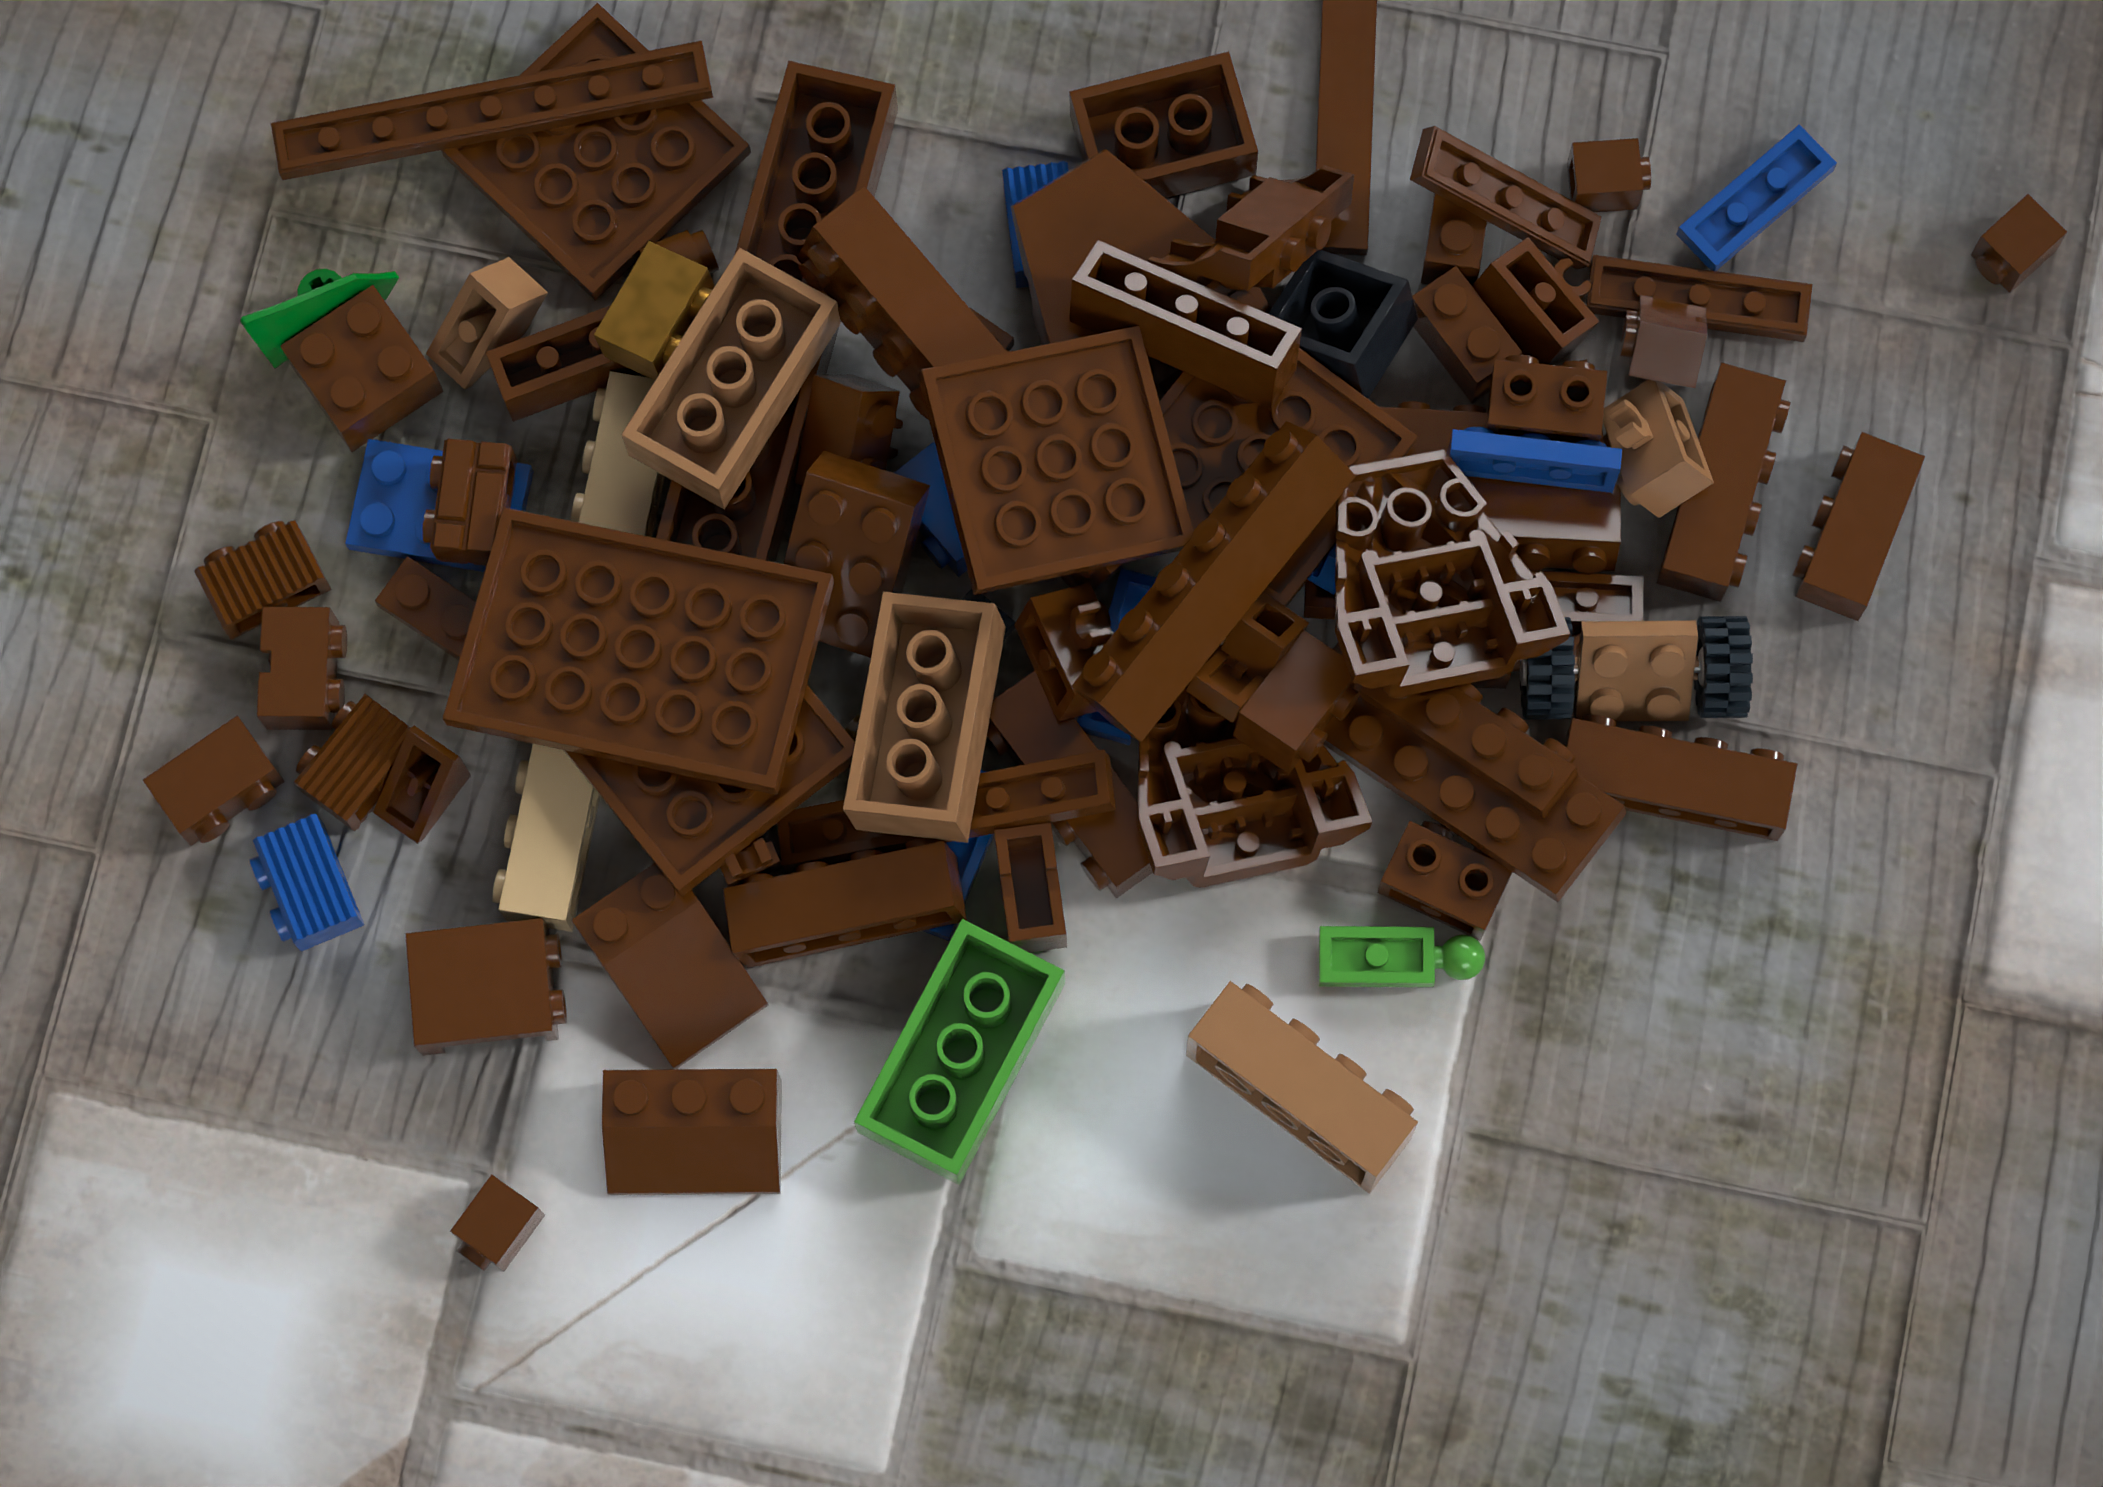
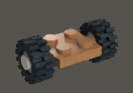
[1520,616,1753,722]

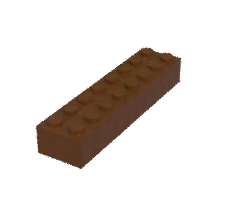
[797,186,1129,591]

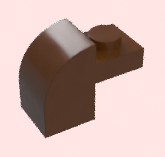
[1186,592,1309,723]

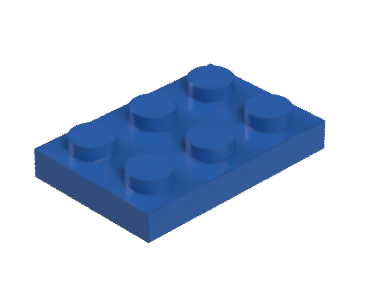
[345,439,534,572]

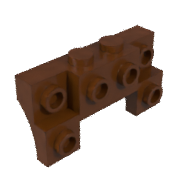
[1148,165,1354,291]

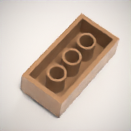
[621,247,841,509]
[843,592,1006,843]
[1186,981,1418,1194]

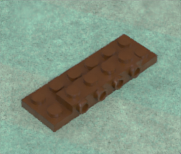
[1323,642,1626,902]

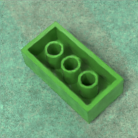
[854,919,1065,1185]

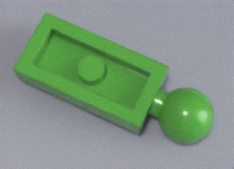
[1319,926,1485,987]

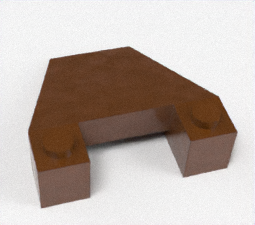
[1011,149,1271,345]

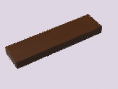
[1410,126,1602,270]
[1586,255,1813,342]

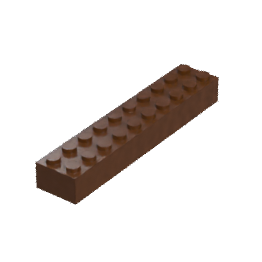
[656,61,898,562]

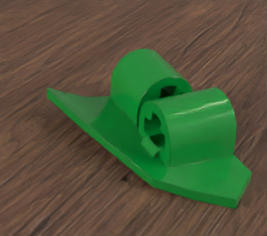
[240,269,400,369]

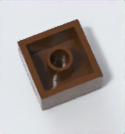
[280,285,444,452]

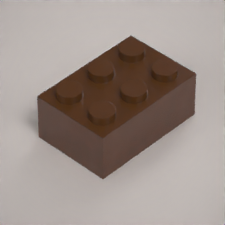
[1069,51,1258,198]
[784,451,931,658]

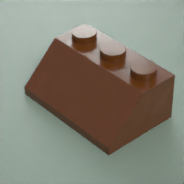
[602,1069,782,1195]

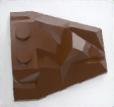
[1335,450,1570,698]
[1137,644,1373,888]

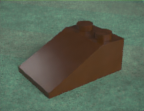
[572,863,769,1069]

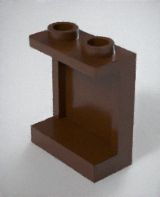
[405,918,567,1056]

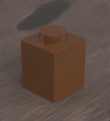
[1567,138,1651,212]
[1971,194,2067,293]
[450,1174,545,1271]

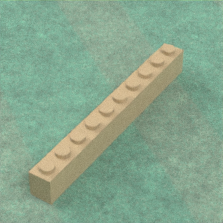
[493,371,665,932]

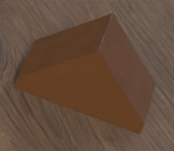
[373,725,471,844]

